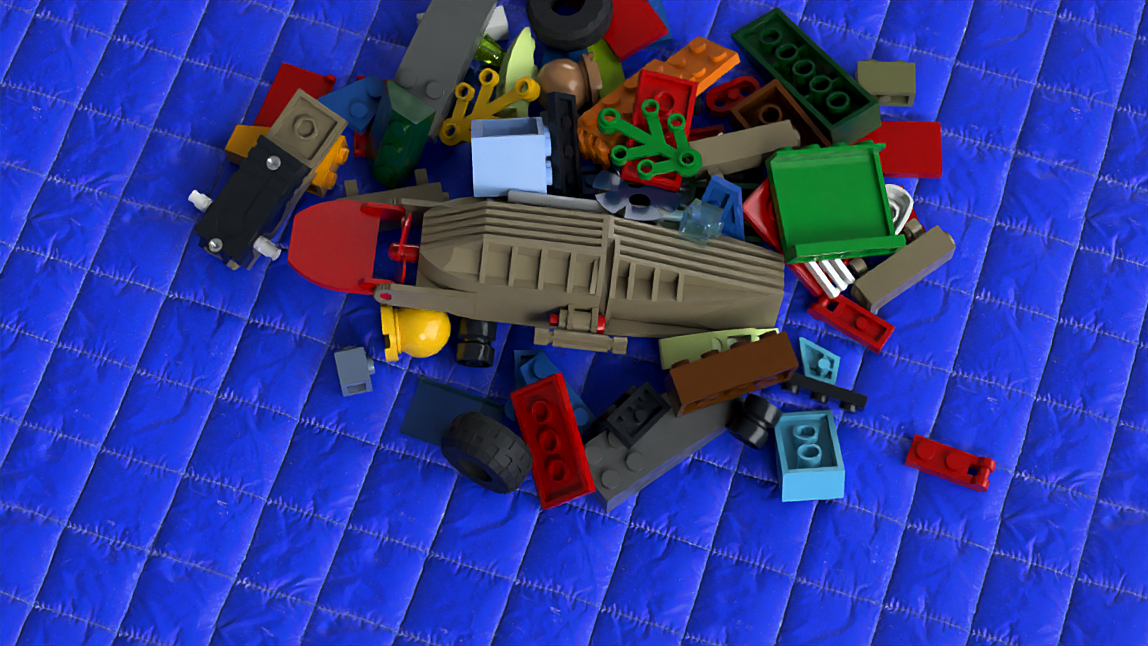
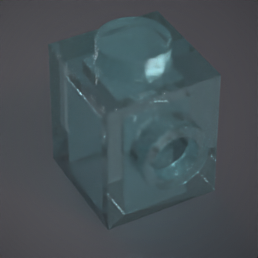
[676,199,724,249]

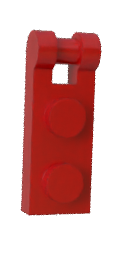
[807,291,895,354]
[904,434,996,493]

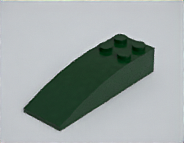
[731,7,881,146]

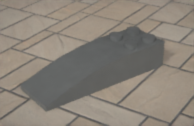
[393,0,499,144]
[583,392,745,513]

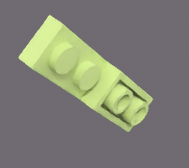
[496,27,538,118]
[658,328,779,370]

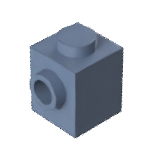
[334,346,376,397]

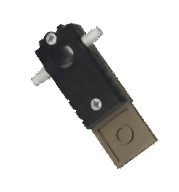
[188,88,349,271]

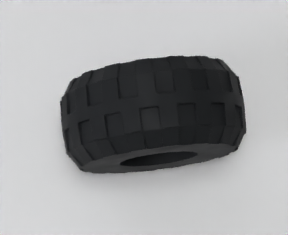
[526,0,614,52]
[441,411,533,494]

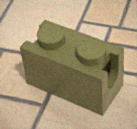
[854,59,916,107]

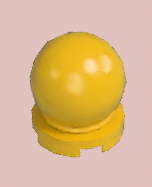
[380,302,451,362]

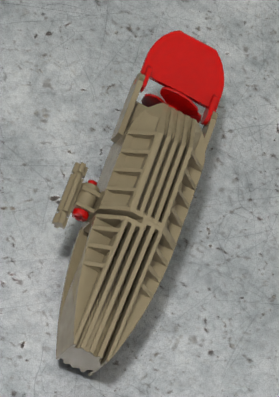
[287,197,785,355]

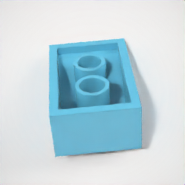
[772,410,845,502]

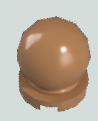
[535,52,603,111]

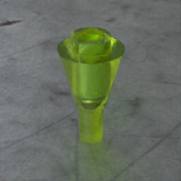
[473,34,506,67]

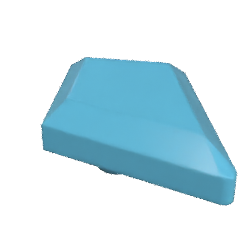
[799,337,840,385]

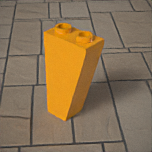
[225,124,349,198]

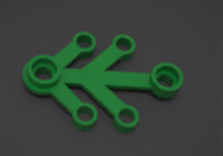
[597,99,702,180]

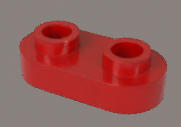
[705,76,760,118]

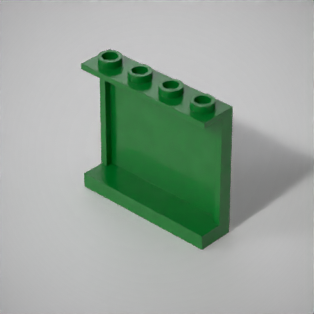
[765,140,907,265]

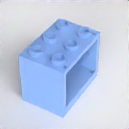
[471,117,552,197]

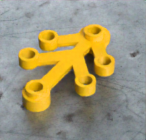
[439,68,540,147]

